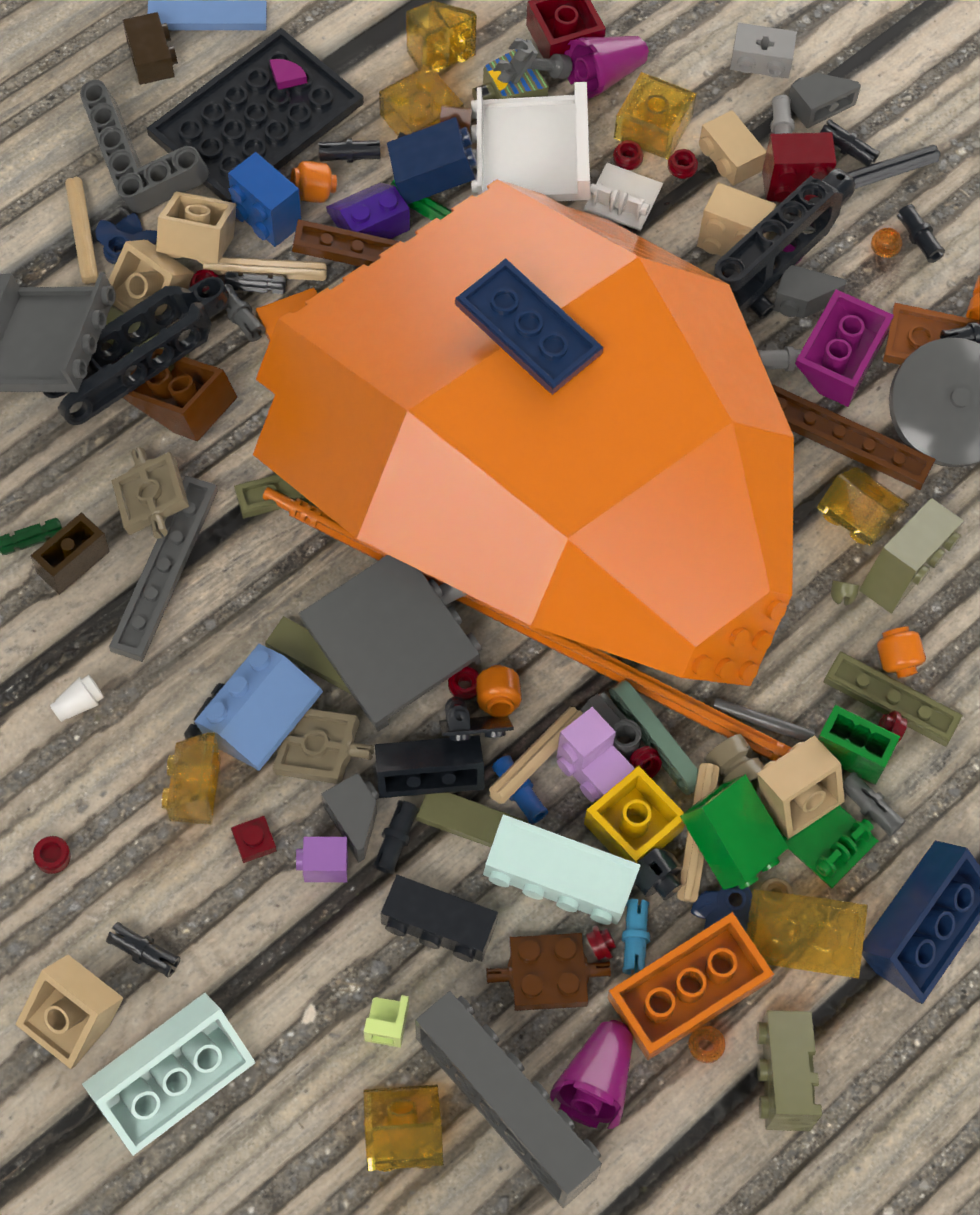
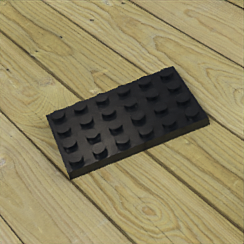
[147,28,364,202]

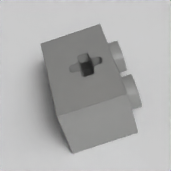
[730,23,797,79]

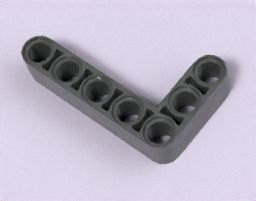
[80,79,209,213]

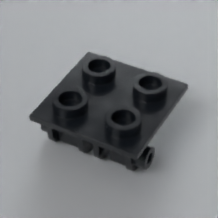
[439,696,514,741]

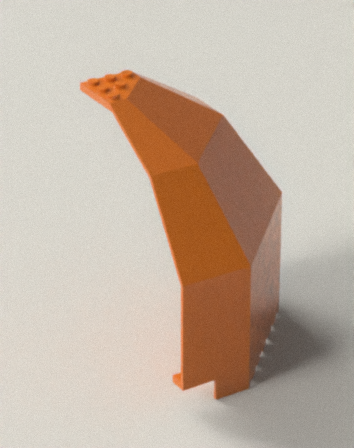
[252,179,794,686]

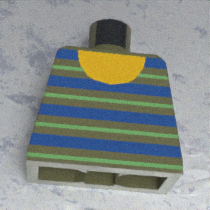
[472,49,549,100]

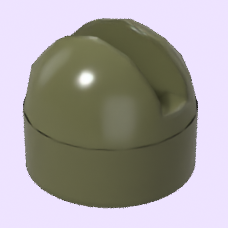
[831,580,859,606]

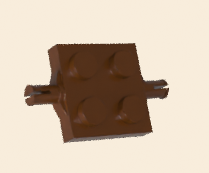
[486,933,611,1011]

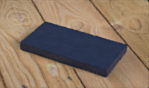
[455,258,603,395]

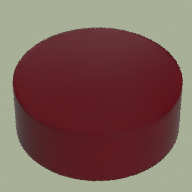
[33,836,71,874]

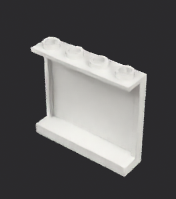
[471,82,591,201]

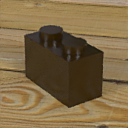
[123,12,178,85]
[30,512,110,595]

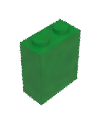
[818,705,901,785]
[680,774,789,890]

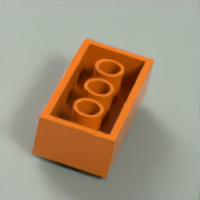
[608,912,774,1060]

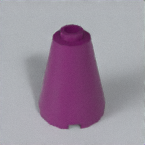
[564,36,649,99]
[550,1020,633,1129]

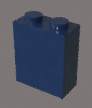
[387,117,477,204]

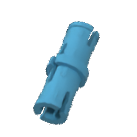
[622,899,650,975]

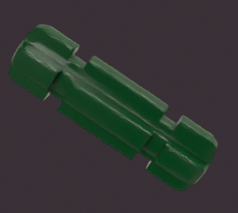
[0,518,62,555]

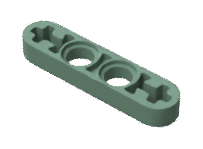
[609,680,698,795]

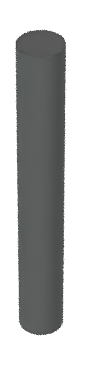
[713,698,815,742]

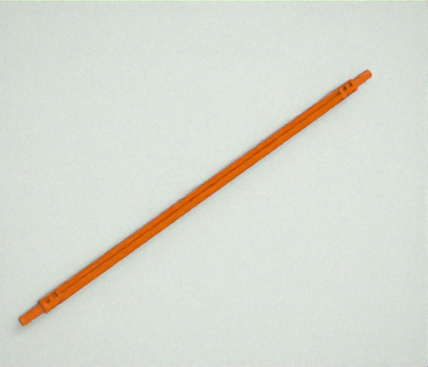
[262,487,792,761]

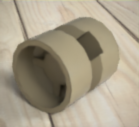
[705,734,764,790]

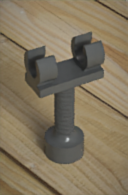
[493,38,572,84]

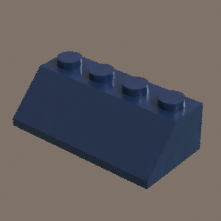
[858,840,980,1004]

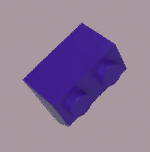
[326,182,410,239]

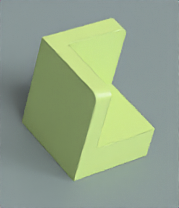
[364,995,409,1048]

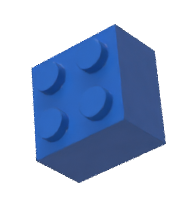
[228,152,302,247]

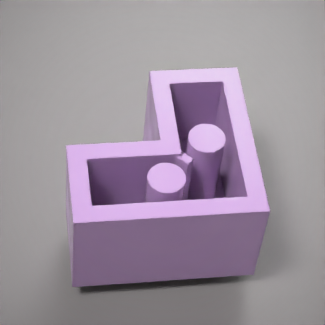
[556,707,635,802]

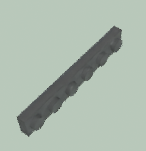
[109,476,218,662]

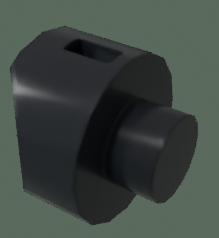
[635,848,683,900]

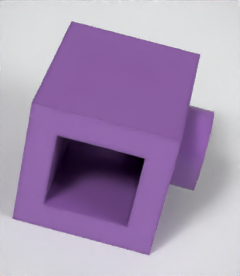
[296,837,348,882]

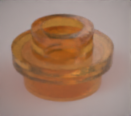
[871,228,902,258]
[688,1026,726,1063]

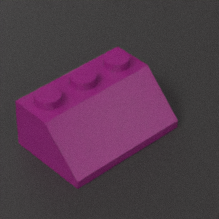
[795,289,894,407]

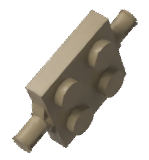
[111,447,189,539]
[273,709,374,784]

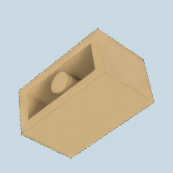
[699,110,767,186]

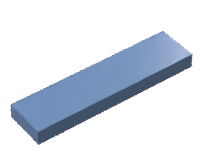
[147,0,267,30]

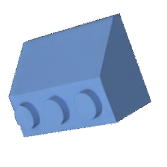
[194,644,323,771]

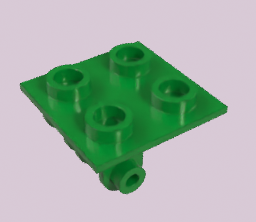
[782,805,879,889]

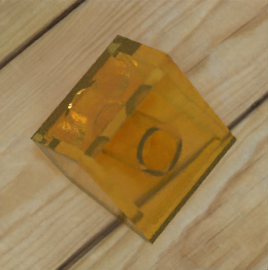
[816,467,909,546]
[162,732,221,825]
[363,1084,444,1172]

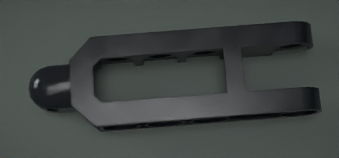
[714,168,855,313]
[43,277,229,425]

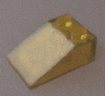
[747,889,868,978]

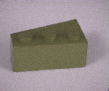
[859,498,964,614]
[756,1010,822,1131]

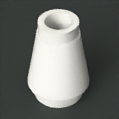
[50,675,104,722]

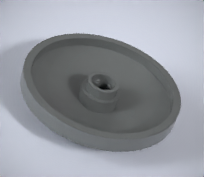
[889,338,980,467]

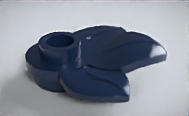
[95,213,157,264]
[691,886,760,943]

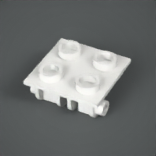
[584,163,663,231]

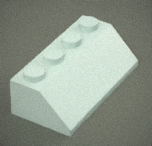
[483,814,640,925]
[82,993,256,1156]

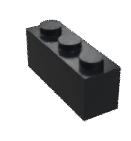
[375,735,485,798]
[380,875,498,962]

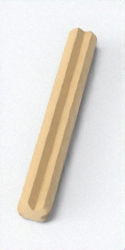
[65,176,98,285]
[203,257,327,281]
[489,707,583,804]
[677,763,720,903]

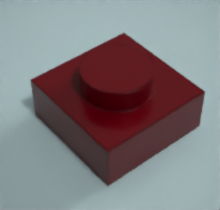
[231,816,277,863]

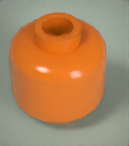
[290,161,337,203]
[877,626,926,678]
[476,665,522,717]

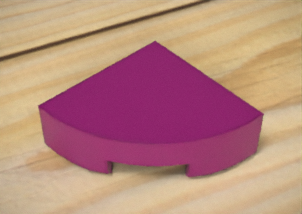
[270,59,307,90]

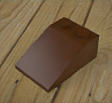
[123,348,238,442]

